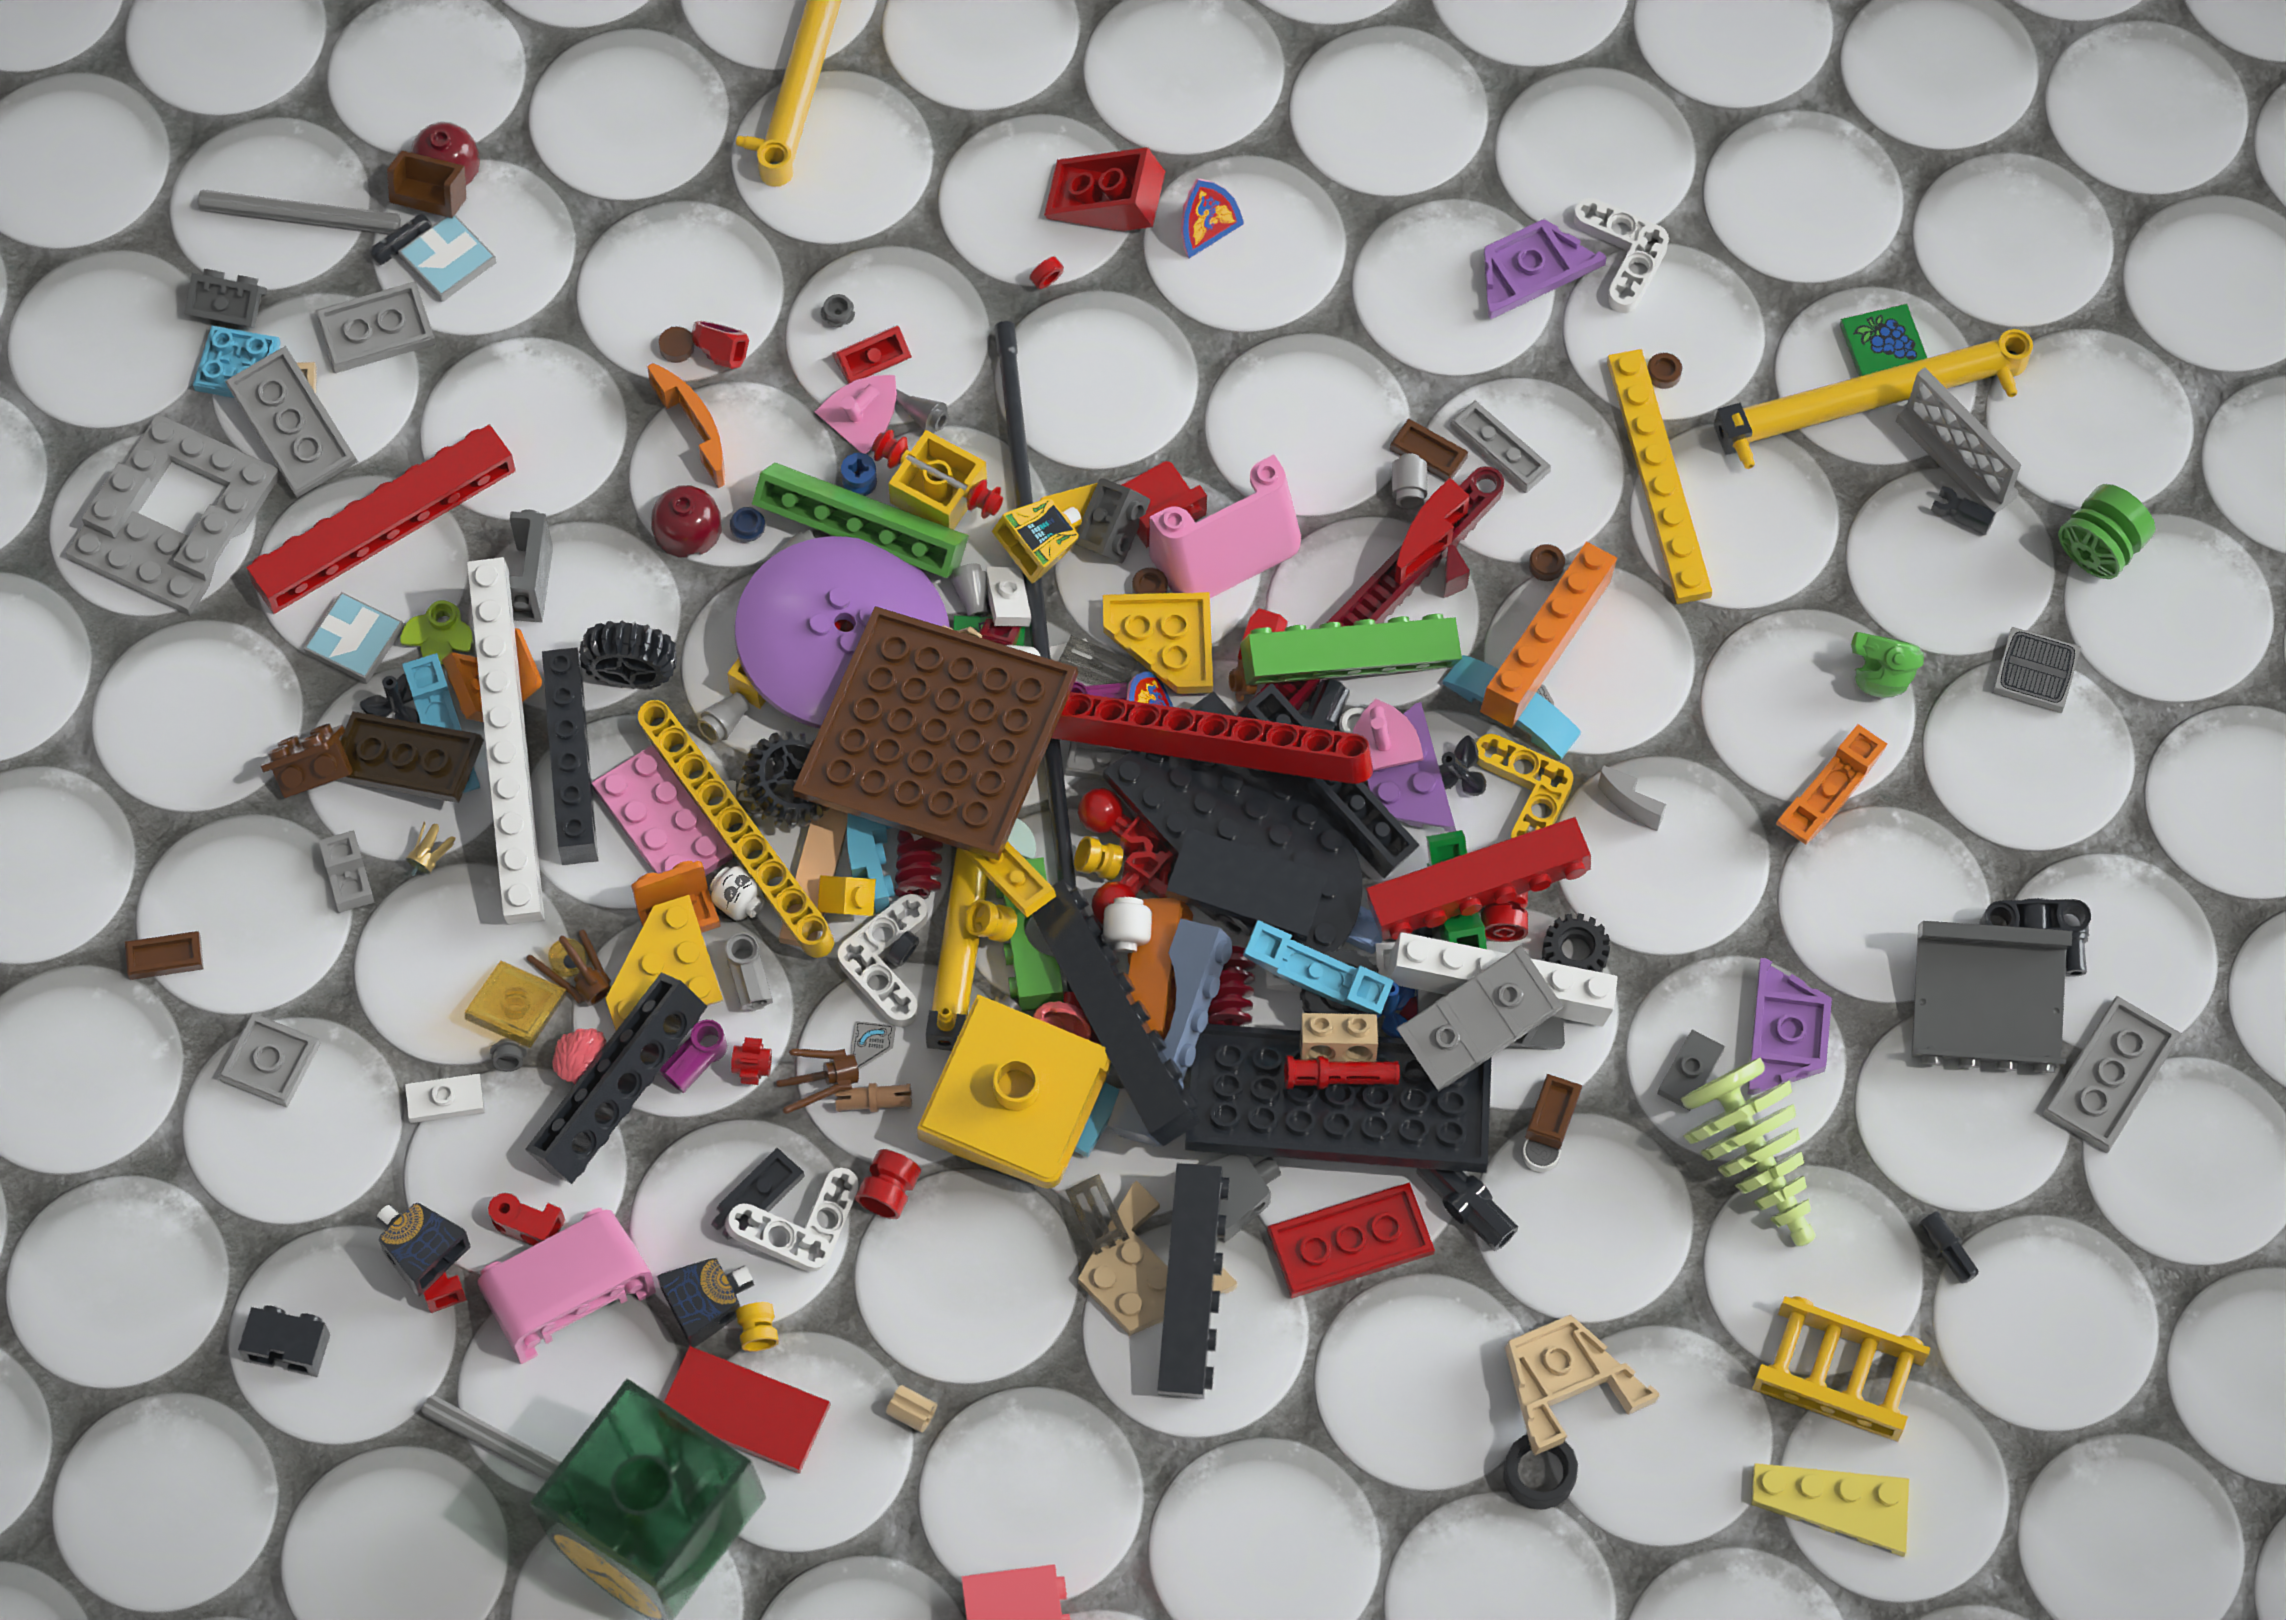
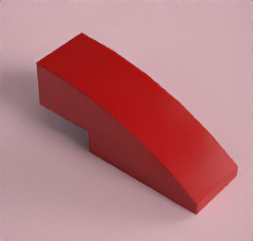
[1395,478,1470,585]

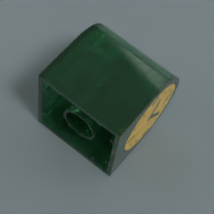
[530,1378,766,1620]

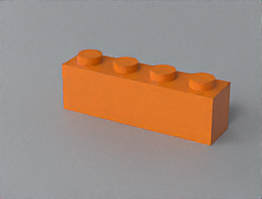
[1128,898,1193,1041]

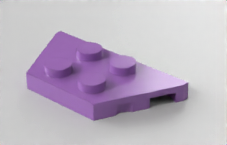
[1484,219,1607,319]
[1367,702,1456,832]
[1747,958,1832,1095]

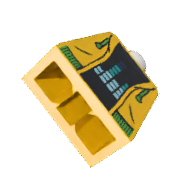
[991,499,1082,584]

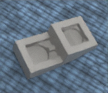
[1598,765,1666,831]
[318,830,375,913]

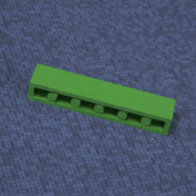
[752,462,969,578]
[1240,613,1462,685]

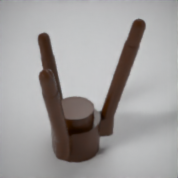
[526,929,611,1006]
[776,1048,859,1114]

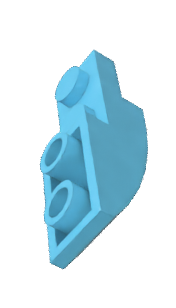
[847,813,895,914]

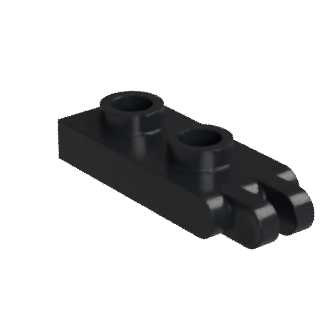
[711,1148,805,1240]

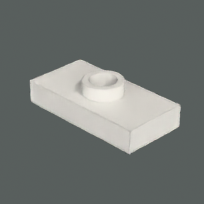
[985,567,1031,626]
[405,1074,485,1123]

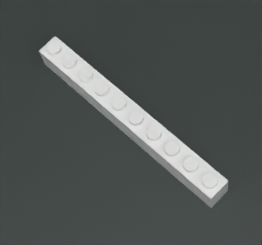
[467,557,545,925]

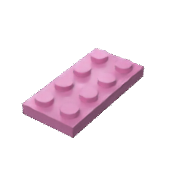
[592,745,733,876]

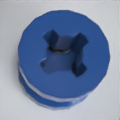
[841,453,877,496]

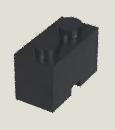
[238,1305,330,1377]

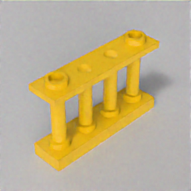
[1752,1296,1930,1442]

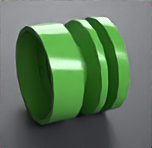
[2058,484,2156,580]

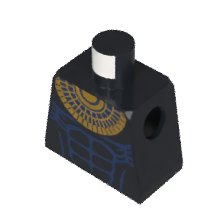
[376,1203,471,1297]
[657,1258,755,1348]

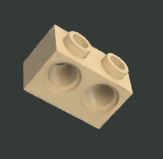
[1300,1013,1378,1062]

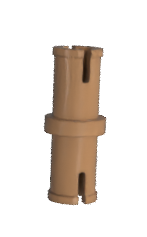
[835,1083,912,1113]

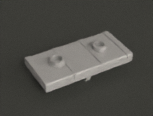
[1397,945,1563,1091]

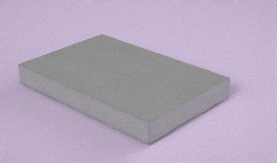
[315,281,436,373]

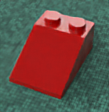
[1044,147,1165,231]

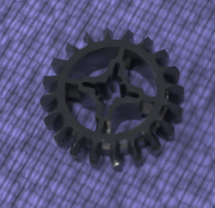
[579,620,677,689]
[740,730,830,829]

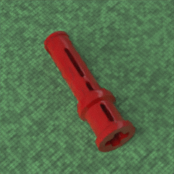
[1284,1056,1400,1090]

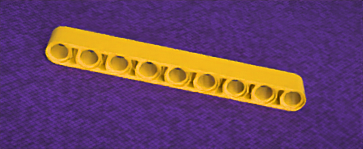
[638,700,834,958]

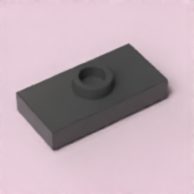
[1657,1029,1725,1111]

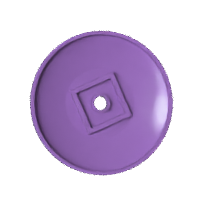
[735,536,950,729]

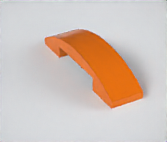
[647,363,725,488]
[1776,724,1888,845]

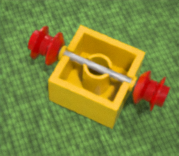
[872,429,1003,530]

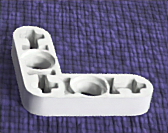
[1574,198,1669,313]
[838,894,928,1027]
[725,1168,859,1272]

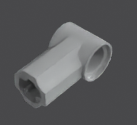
[726,932,773,1011]

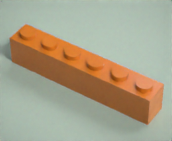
[1480,541,1617,729]

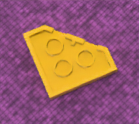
[1103,592,1213,694]
[605,895,723,1031]

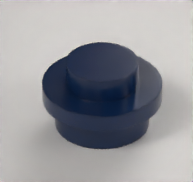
[730,507,765,542]

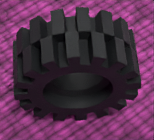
[1542,913,1610,973]

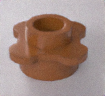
[1228,660,1258,702]

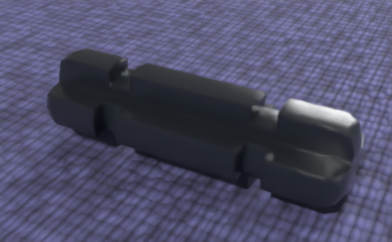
[370,214,432,265]

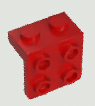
[1122,461,1207,548]

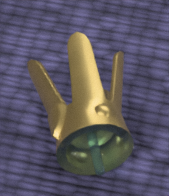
[406,822,456,876]

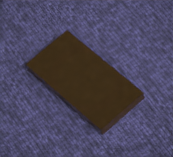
[336,711,484,803]

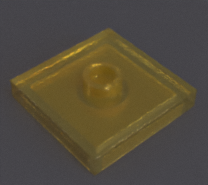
[464,961,566,1048]

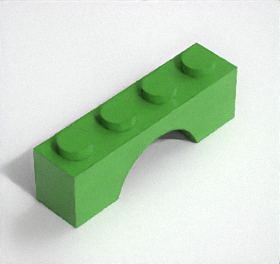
[995,857,1063,1011]

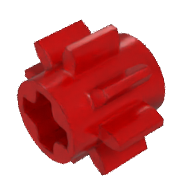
[731,1037,772,1085]

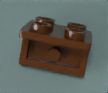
[260,723,353,798]

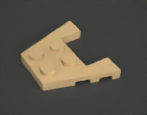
[1078,1180,1238,1336]
[1505,1315,1660,1455]

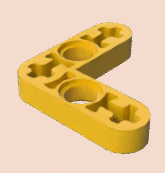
[1476,734,1574,839]

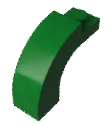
[1426,830,1487,949]

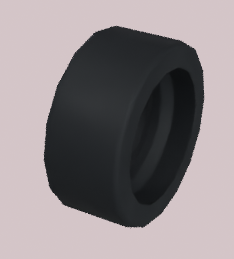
[1503,1434,1578,1510]

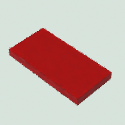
[1267,1182,1435,1299]
[658,1346,831,1474]

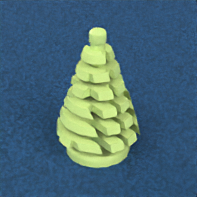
[1681,1057,1815,1246]

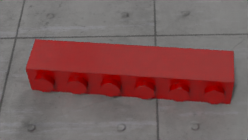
[1366,817,1591,941]

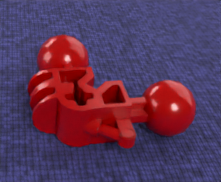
[1077,788,1174,924]

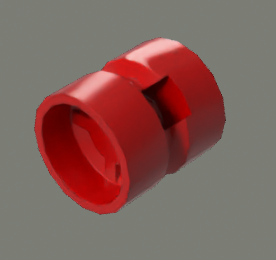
[1481,891,1528,942]
[855,1149,921,1219]

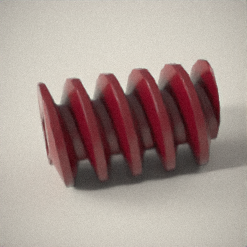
[894,829,943,899]
[1207,945,1256,1026]

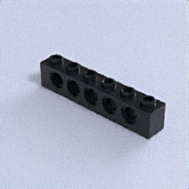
[542,647,599,865]
[1238,683,1420,879]
[525,972,708,1184]

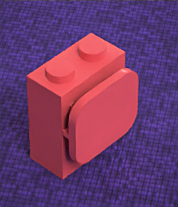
[962,1564,1070,1620]

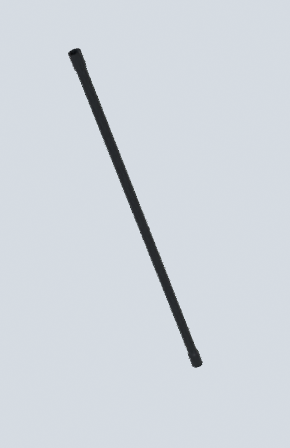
[994,321,1077,992]

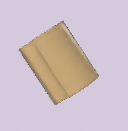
[886,1385,937,1432]

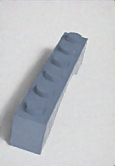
[1107,919,1232,1147]

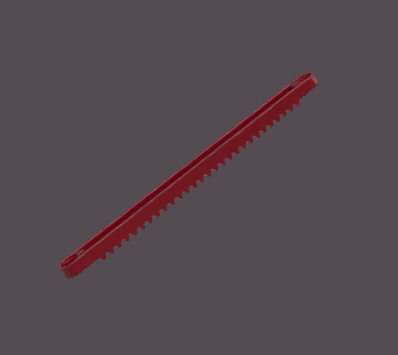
[1236,466,1504,717]

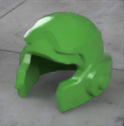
[1851,632,1924,698]

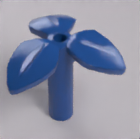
[1377,982,1415,1038]

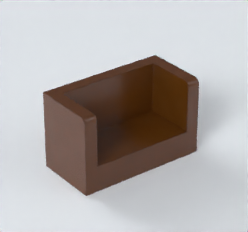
[387,150,467,218]

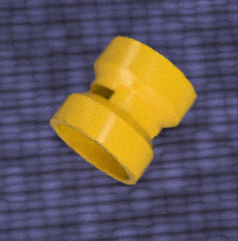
[1074,836,1123,881]
[965,899,1017,943]
[736,1302,779,1352]

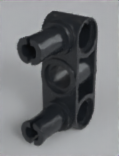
[1979,898,2091,977]

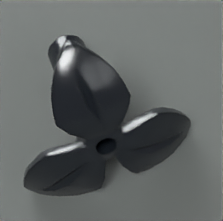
[359,673,420,723]
[1439,735,1487,796]

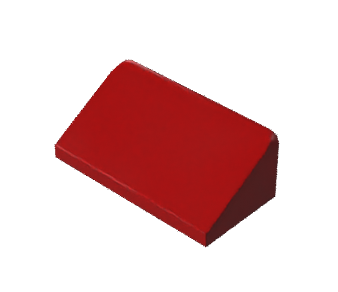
[832,325,912,384]

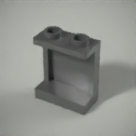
[509,509,553,623]

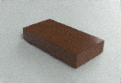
[1390,418,1469,481]
[125,931,204,980]
[1525,1074,1583,1150]

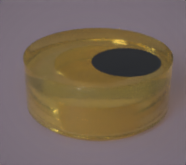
[548,938,586,977]

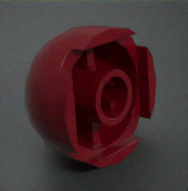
[411,122,480,185]
[651,485,722,558]

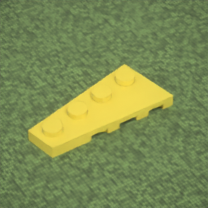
[1751,1463,1909,1557]

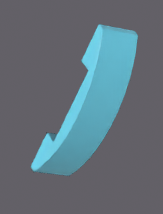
[402,653,481,793]
[1442,655,1581,761]
[1243,920,1394,1015]

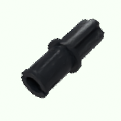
[1919,1211,1979,1283]

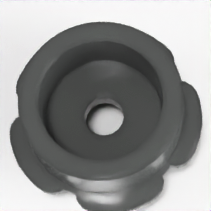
[821,294,855,327]
[490,1038,527,1072]

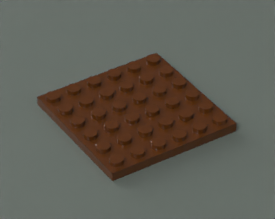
[793,606,1078,861]

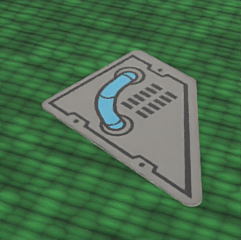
[851,1021,896,1070]

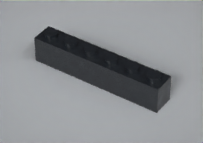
[1157,1163,1230,1399]

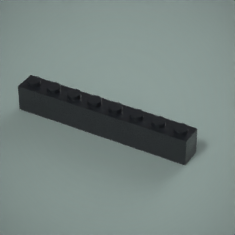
[1032,879,1201,1146]

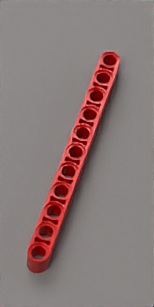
[1051,692,1373,784]

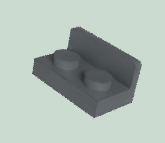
[184,268,267,328]
[1075,477,1150,564]

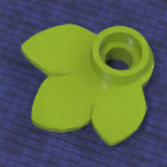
[400,600,473,665]

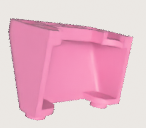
[1149,455,1301,598]
[477,1208,656,1364]

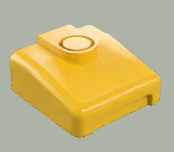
[917,994,1111,1189]

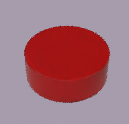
[1029,256,1064,289]

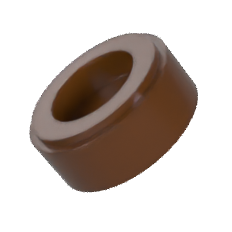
[659,326,694,363]
[1647,353,1682,389]
[1529,544,1565,581]
[1132,567,1168,594]

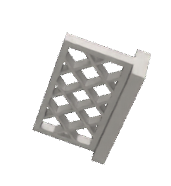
[1896,367,2021,513]

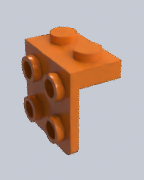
[442,628,542,722]
[631,861,721,933]

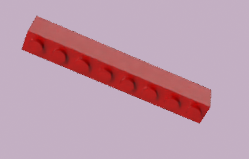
[246,424,516,614]

